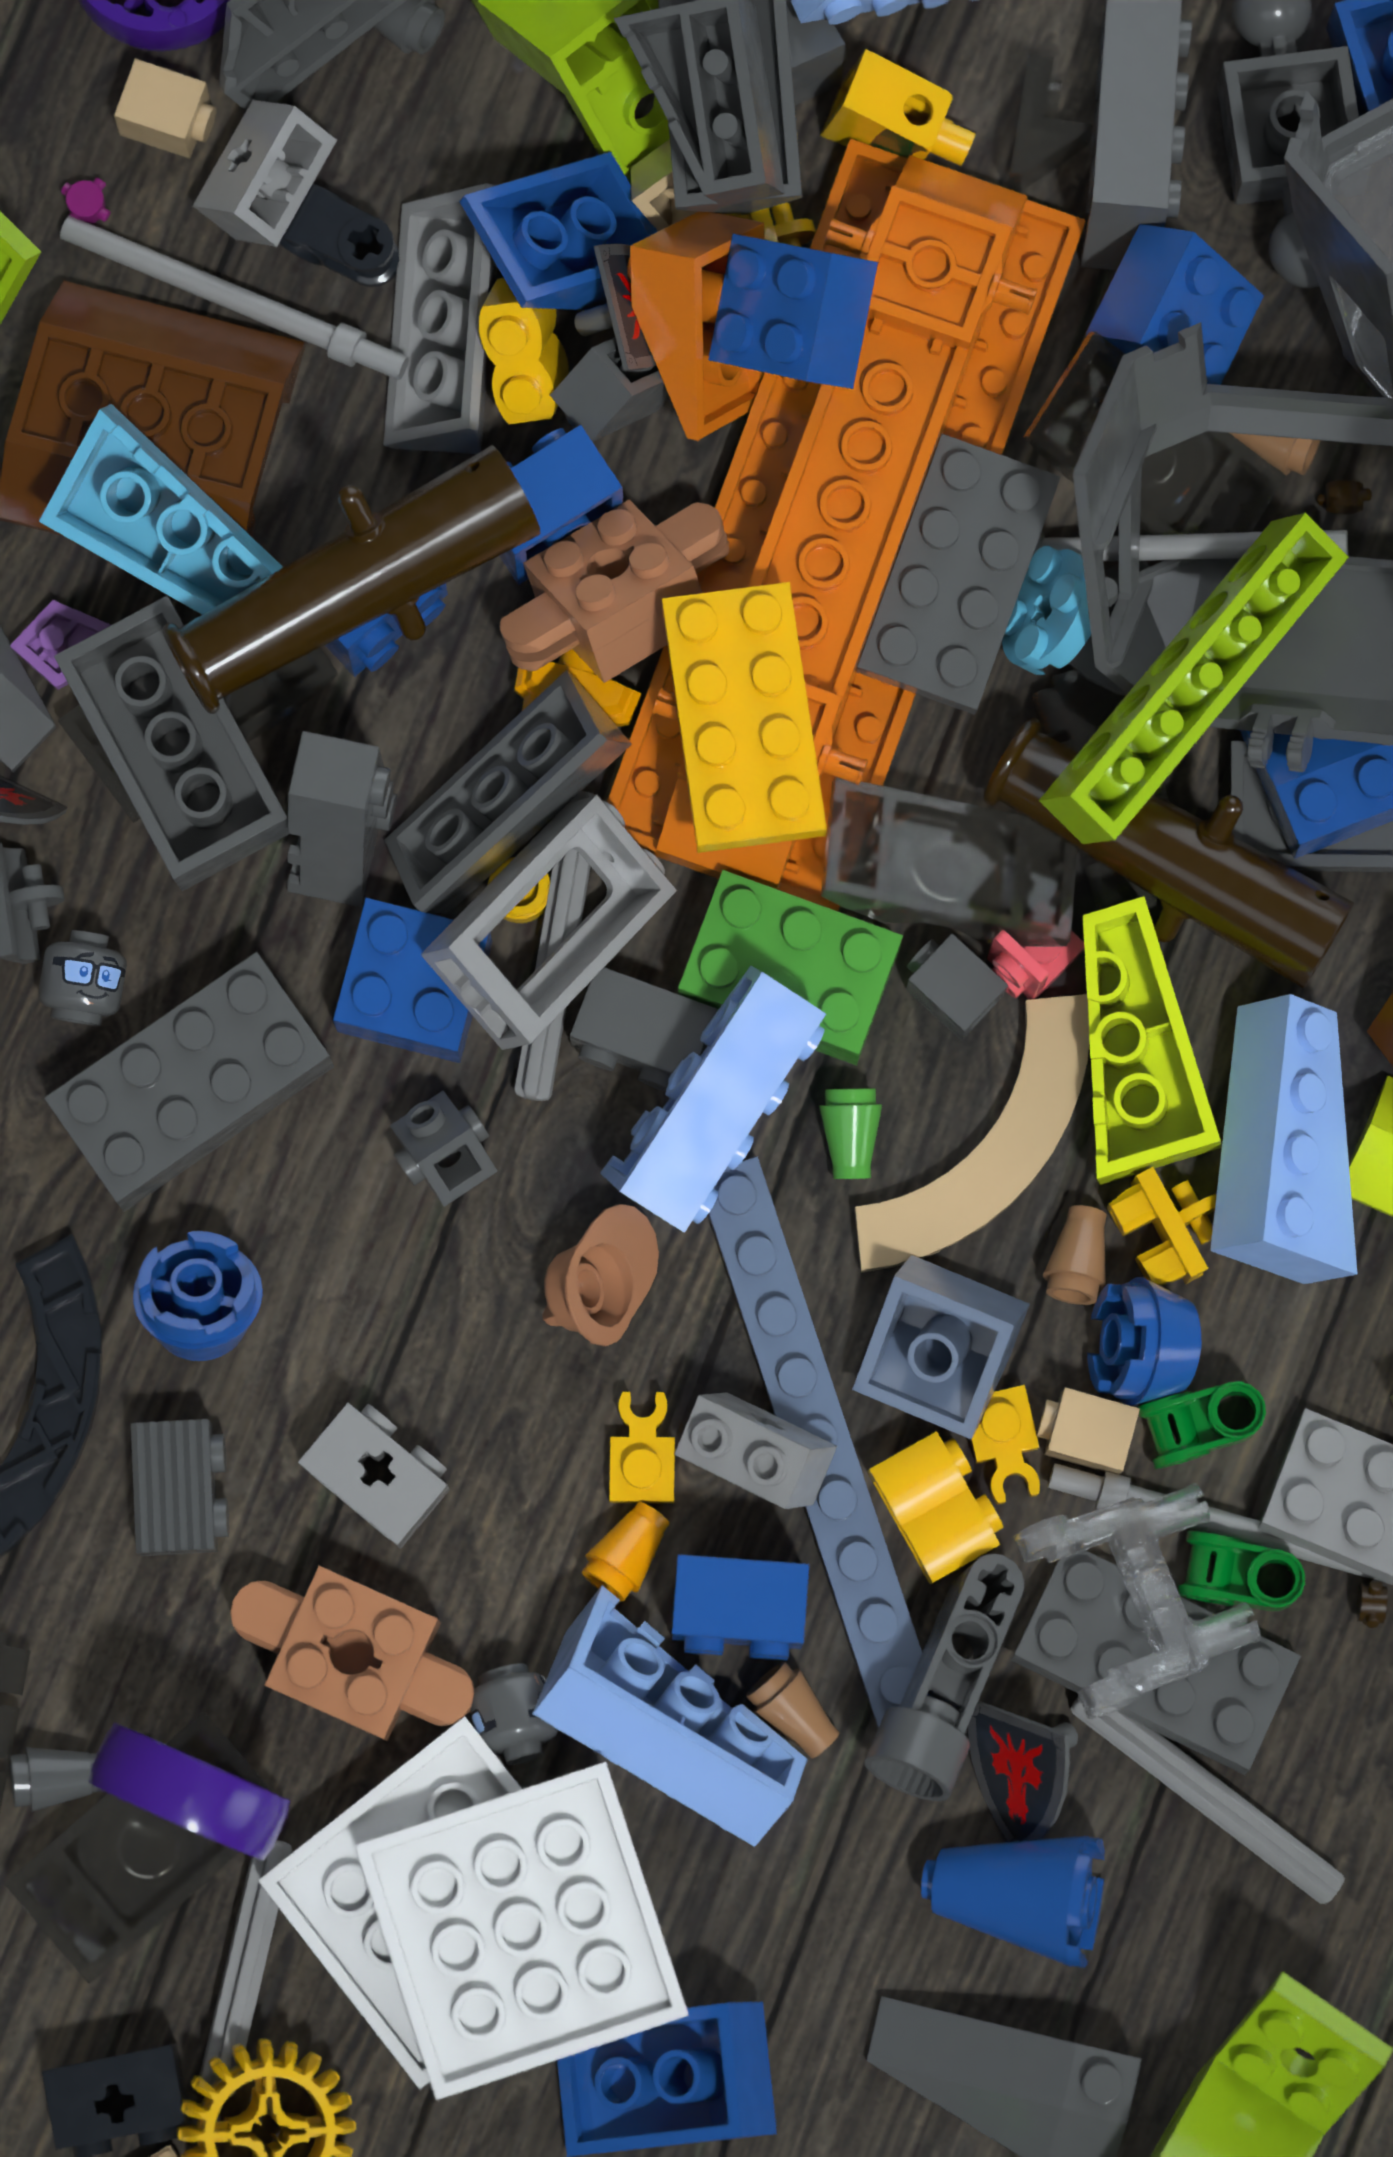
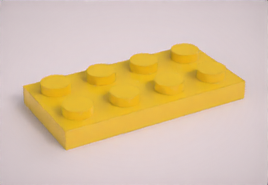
[662,582,827,853]

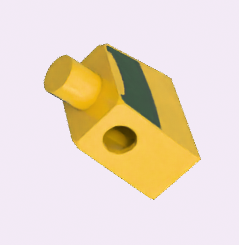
[820,50,976,166]

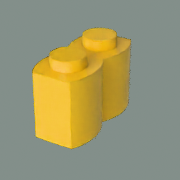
[479,278,569,424]
[867,1431,1004,1584]

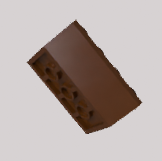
[0,281,306,537]

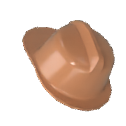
[542,1204,659,1346]

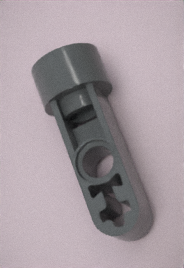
[864,1554,1024,1801]

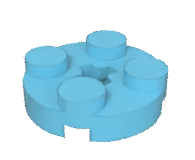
[1002,545,1091,675]

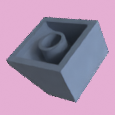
[852,1255,1030,1439]

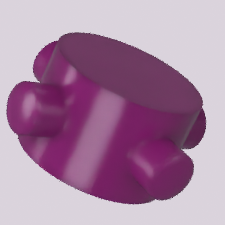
[61,178,111,224]

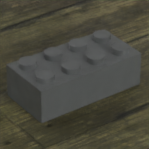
[54,596,288,891]
[44,952,334,1212]

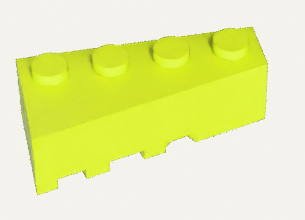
[1083,896,1222,1185]

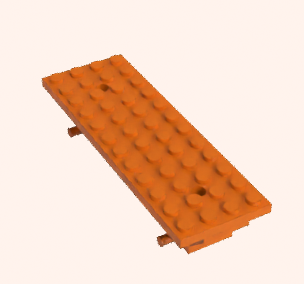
[607,139,1086,911]

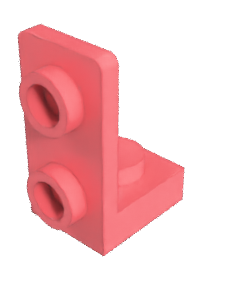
[987,902,1085,1000]

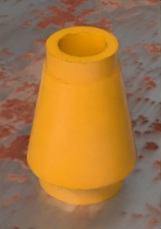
[582,1502,670,1602]

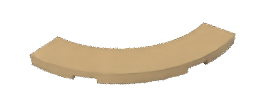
[854,994,1089,1273]

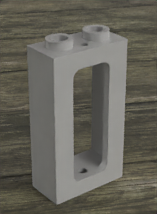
[420,795,677,1050]

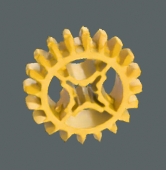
[176,2039,356,2157]

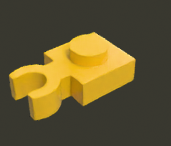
[970,1385,1040,1505]
[609,1392,675,1504]

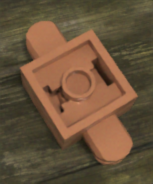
[500,499,729,683]
[231,1566,474,1741]

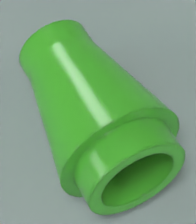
[819,1088,882,1179]

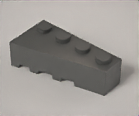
[1081,0,1192,270]

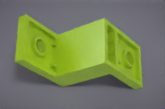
[472,0,670,185]
[1150,1972,1393,2157]

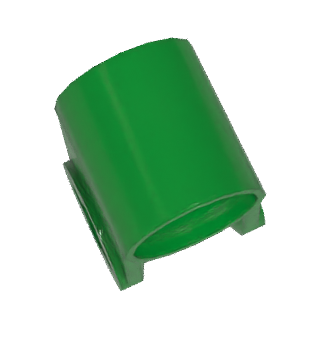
[1137,1381,1266,1470]
[1176,1531,1305,1611]

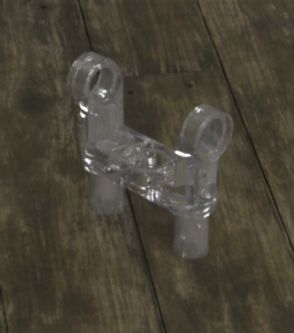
[1014,1483,1260,1719]

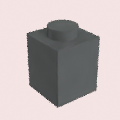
[906,934,1008,1041]

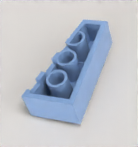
[600,966,826,1232]
[1210,994,1357,1284]
[533,1585,807,1847]

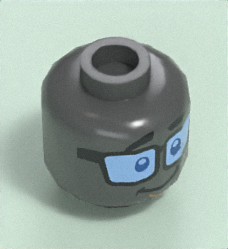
[38,930,127,1026]
[469,1664,558,1765]

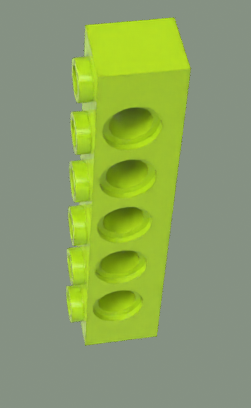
[1039,513,1349,844]

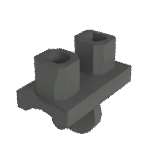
[0,843,65,964]

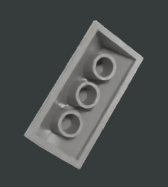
[384,183,495,454]

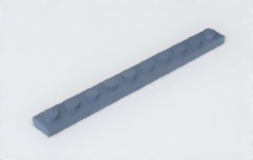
[708,1156,938,1728]

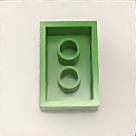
[678,870,903,1066]

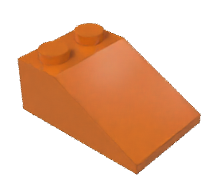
[627,211,764,441]

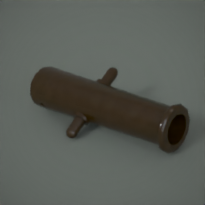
[163,446,540,714]
[983,718,1354,989]

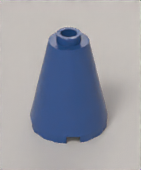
[921,1836,1105,1968]

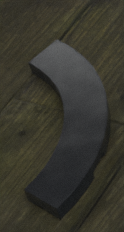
[0,1234,103,1559]

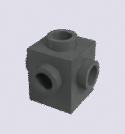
[390,1091,498,1207]

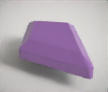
[10,600,111,690]

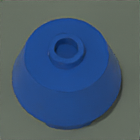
[133,1231,263,1361]
[1088,1277,1202,1406]

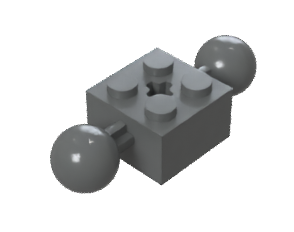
[1216,0,1367,288]

